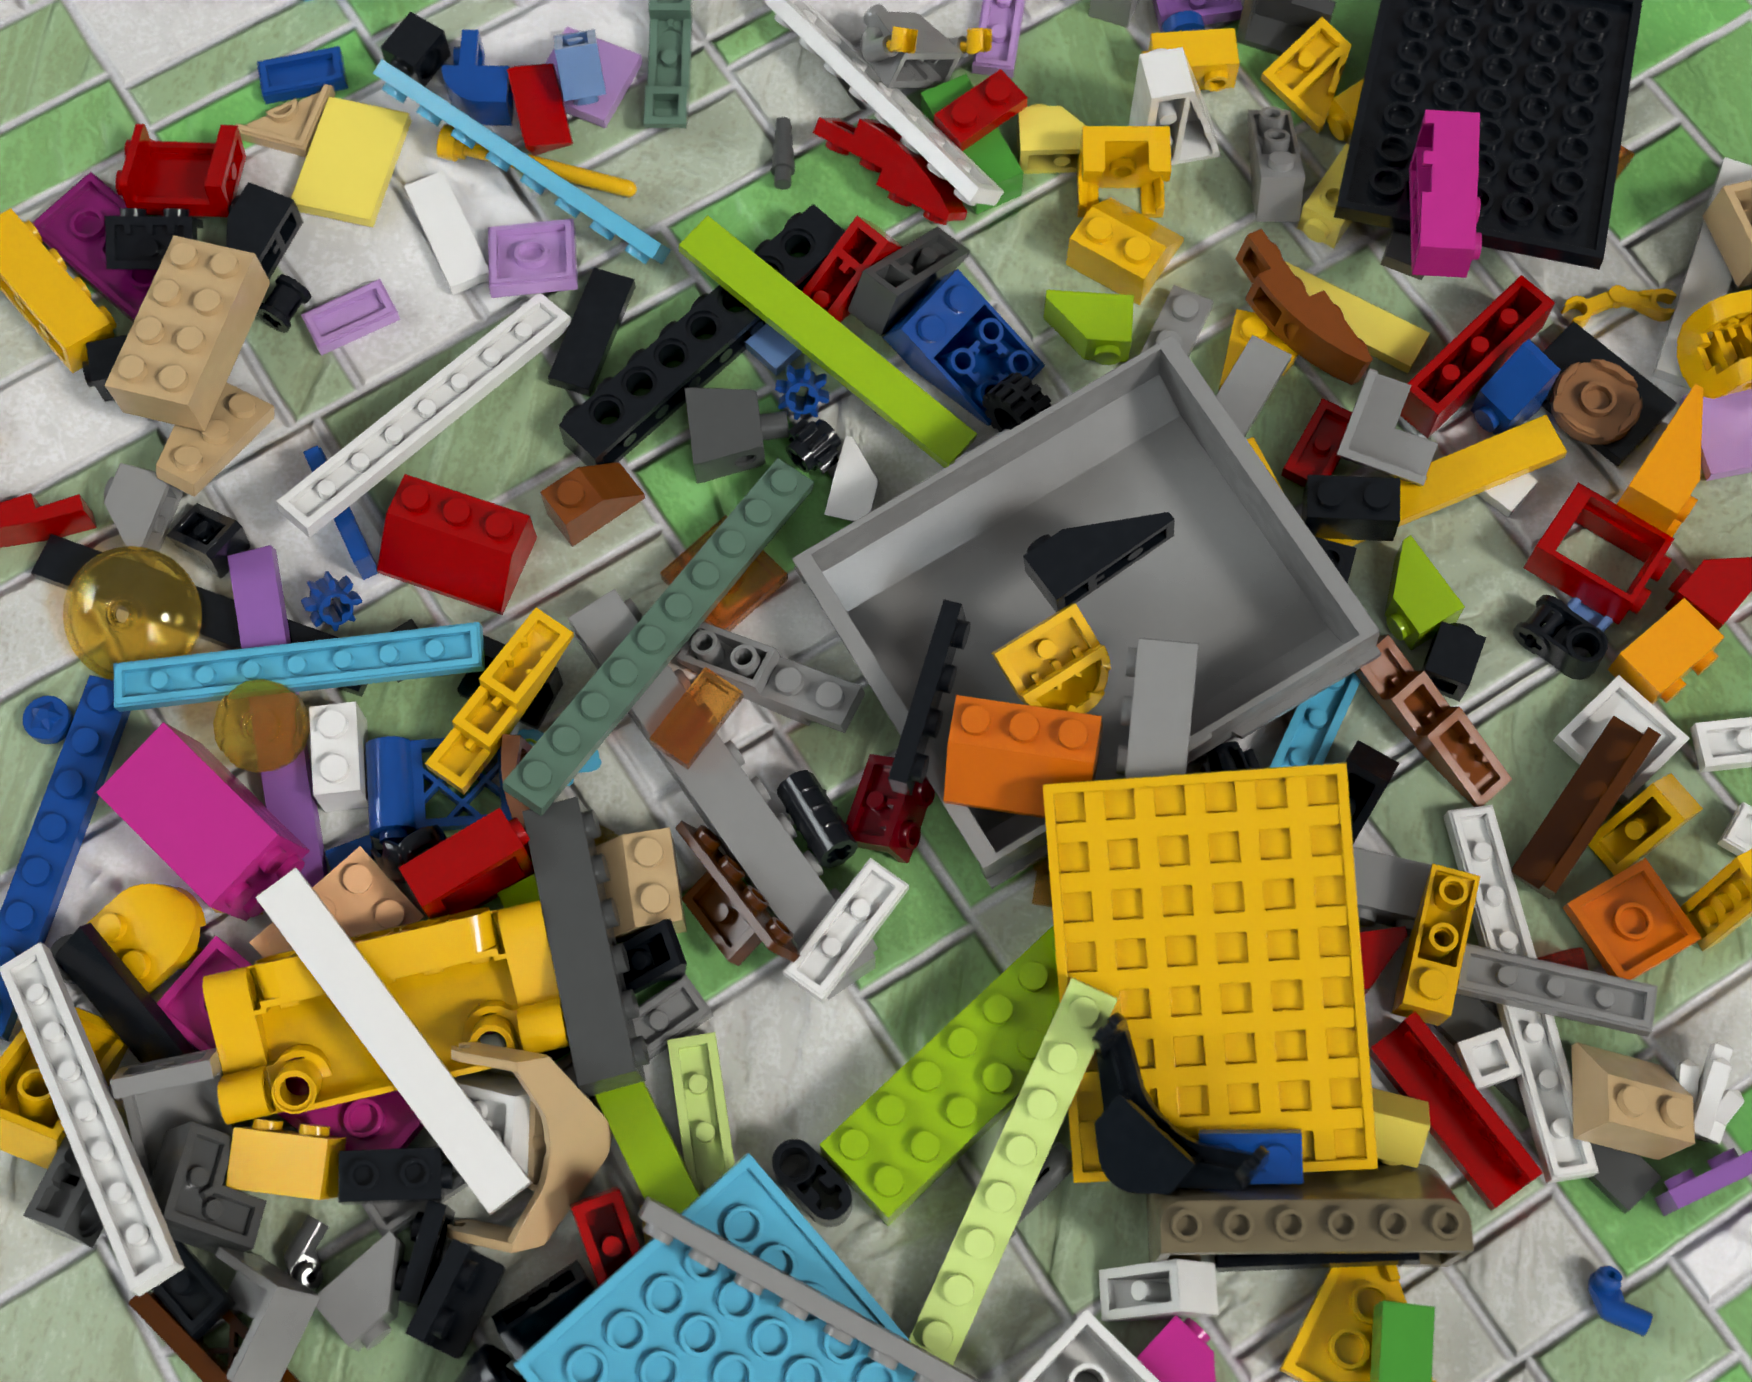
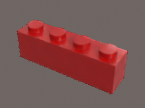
[1400,275,1555,439]

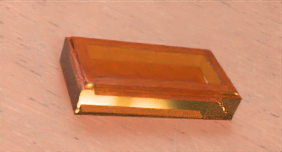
[649,667,744,769]

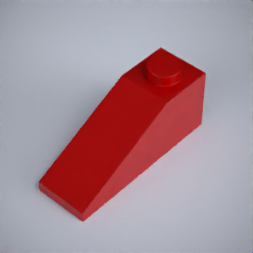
[802,216,903,323]

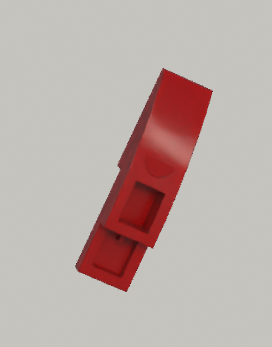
[813,117,968,225]

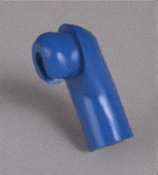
[1588,1265,1652,1336]

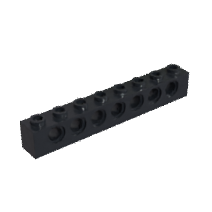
[559,204,845,466]

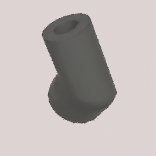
[284,1215,329,1291]

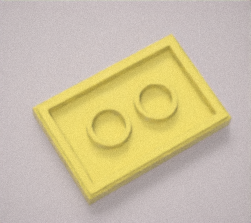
[291,96,412,227]

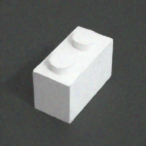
[309,701,368,812]

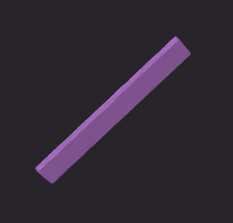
[227,545,328,887]

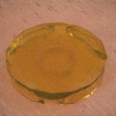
[213,679,310,773]

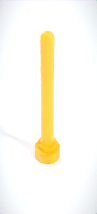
[436,124,637,197]

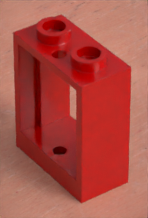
[1523,482,1674,625]
[398,807,535,919]

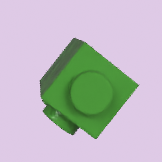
[1370,1300,1435,1382]

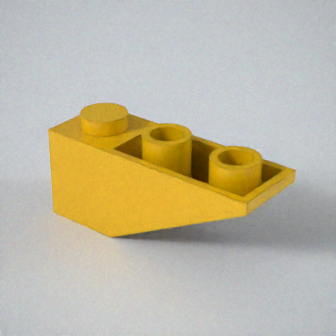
[1391,864,1480,1026]

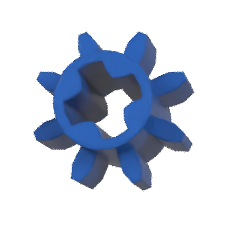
[775,362,830,420]
[301,571,362,631]

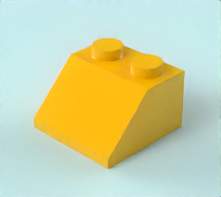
[1066,197,1184,305]

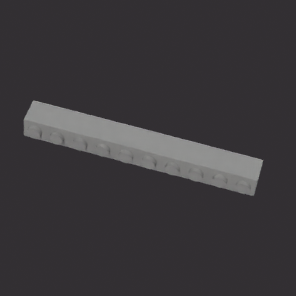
[568,589,878,1000]

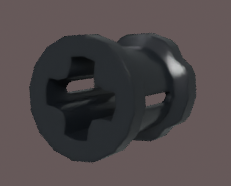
[256,274,312,333]

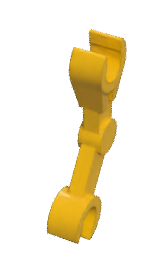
[1561,285,1677,328]

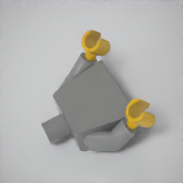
[860,4,992,88]

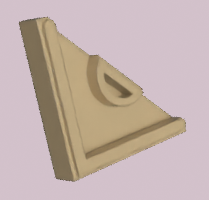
[235,84,336,157]

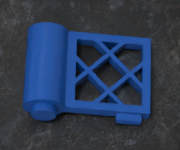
[365,736,512,845]

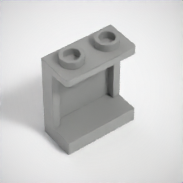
[110,1048,236,1184]

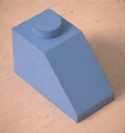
[554,29,606,105]

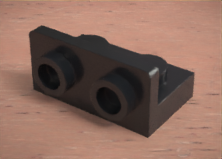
[105,208,203,270]
[405,1238,505,1359]

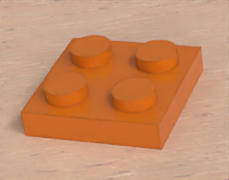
[1563,858,1702,980]

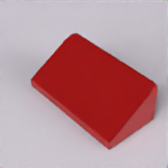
[507,63,574,156]

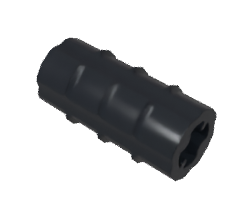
[777,770,858,868]

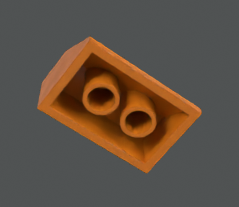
[943,695,1103,818]

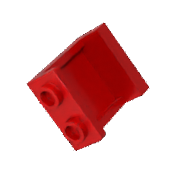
[115,124,246,217]

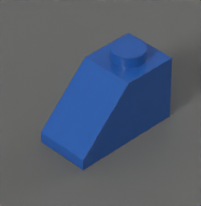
[1470,339,1561,435]

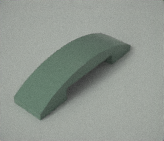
[644,0,692,128]

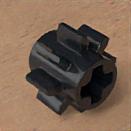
[786,418,841,474]
[1199,741,1260,773]

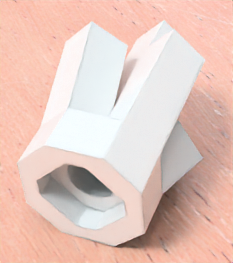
[1675,1041,1745,1145]

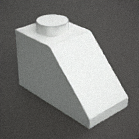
[1099,1259,1219,1322]

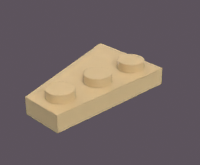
[156,382,275,497]

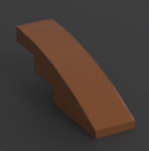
[1354,634,1512,807]

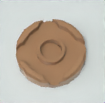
[1550,359,1643,445]

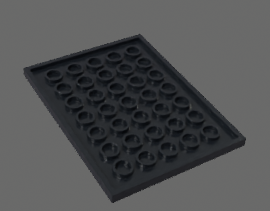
[1334,0,1643,270]

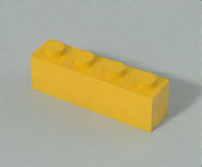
[0,208,117,374]

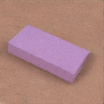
[301,279,400,356]

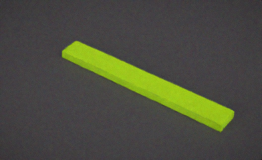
[679,215,977,468]
[497,873,700,1213]

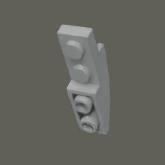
[676,622,865,733]

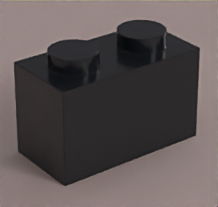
[1302,475,1400,541]

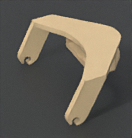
[447,1042,612,1253]

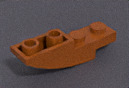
[1235,228,1373,385]

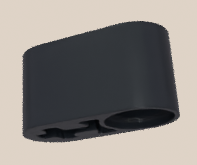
[772,1139,853,1227]

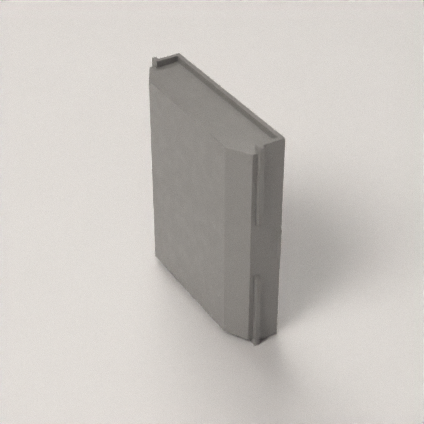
[792,335,1381,889]

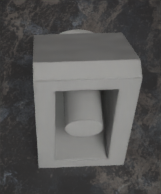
[104,463,183,570]
[316,1231,405,1351]

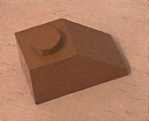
[540,462,645,547]

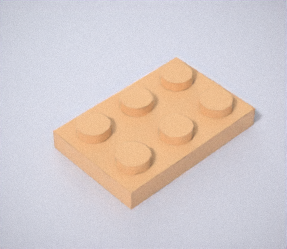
[249,846,424,958]

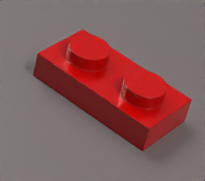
[934,69,1028,151]
[1281,398,1352,487]

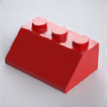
[377,474,537,616]

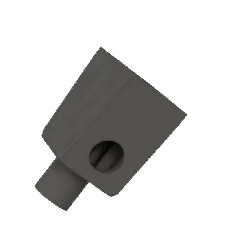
[685,387,789,483]

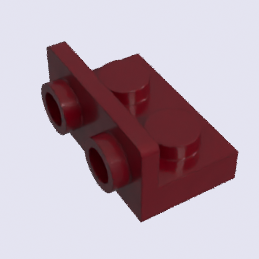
[846,754,935,863]

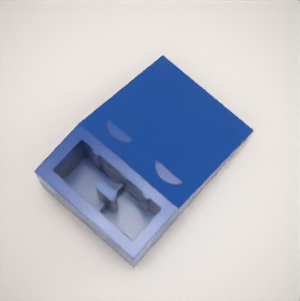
[883,269,1045,426]

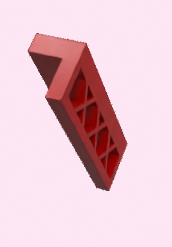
[1369,1011,1543,1211]

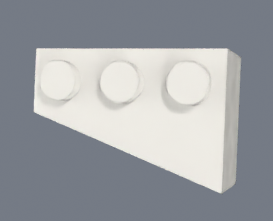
[1128,47,1222,165]

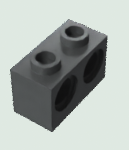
[23,1135,104,1248]

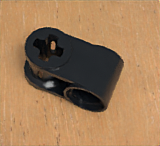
[1513,595,1608,680]

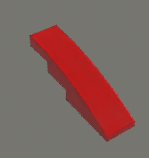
[0,493,97,548]

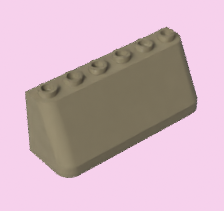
[1146,1164,1474,1267]

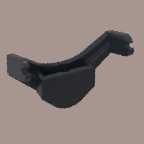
[1092,1012,1270,1195]

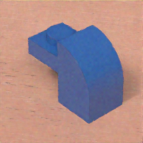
[442,29,514,126]

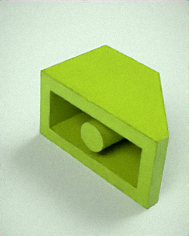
[1043,289,1134,365]
[1384,535,1465,650]

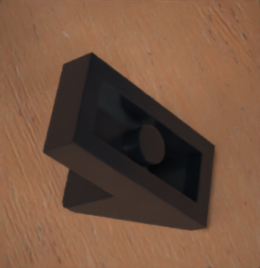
[166,503,250,578]
[623,919,687,994]

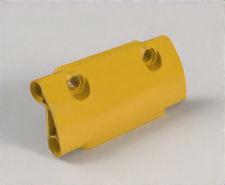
[202,900,570,1125]

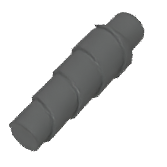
[771,117,795,190]

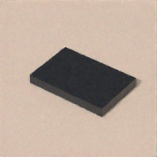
[1542,321,1677,467]

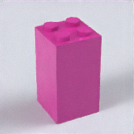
[96,722,310,922]

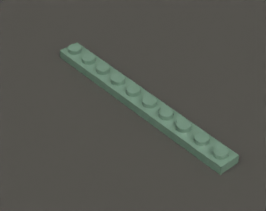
[503,458,814,816]

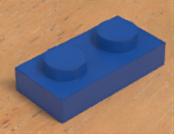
[1199,1129,1303,1184]

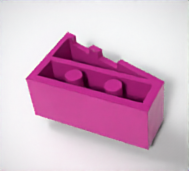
[1409,109,1482,278]

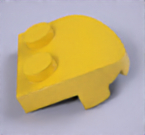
[991,603,1111,713]
[86,884,206,994]

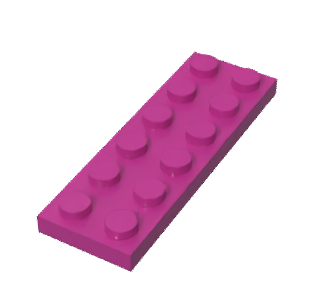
[157,936,424,1151]

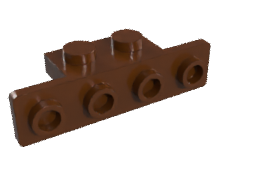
[675,821,801,966]

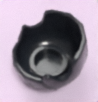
[371,824,447,883]

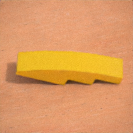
[425,607,574,795]

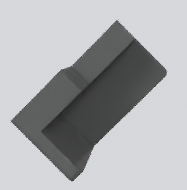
[1236,0,1336,56]
[150,1121,267,1254]

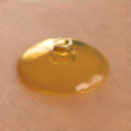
[63,546,202,681]

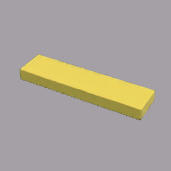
[1285,261,1430,374]

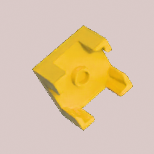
[1077,126,1172,218]

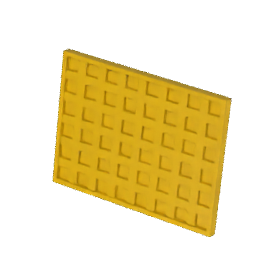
[1043,762,1378,1183]

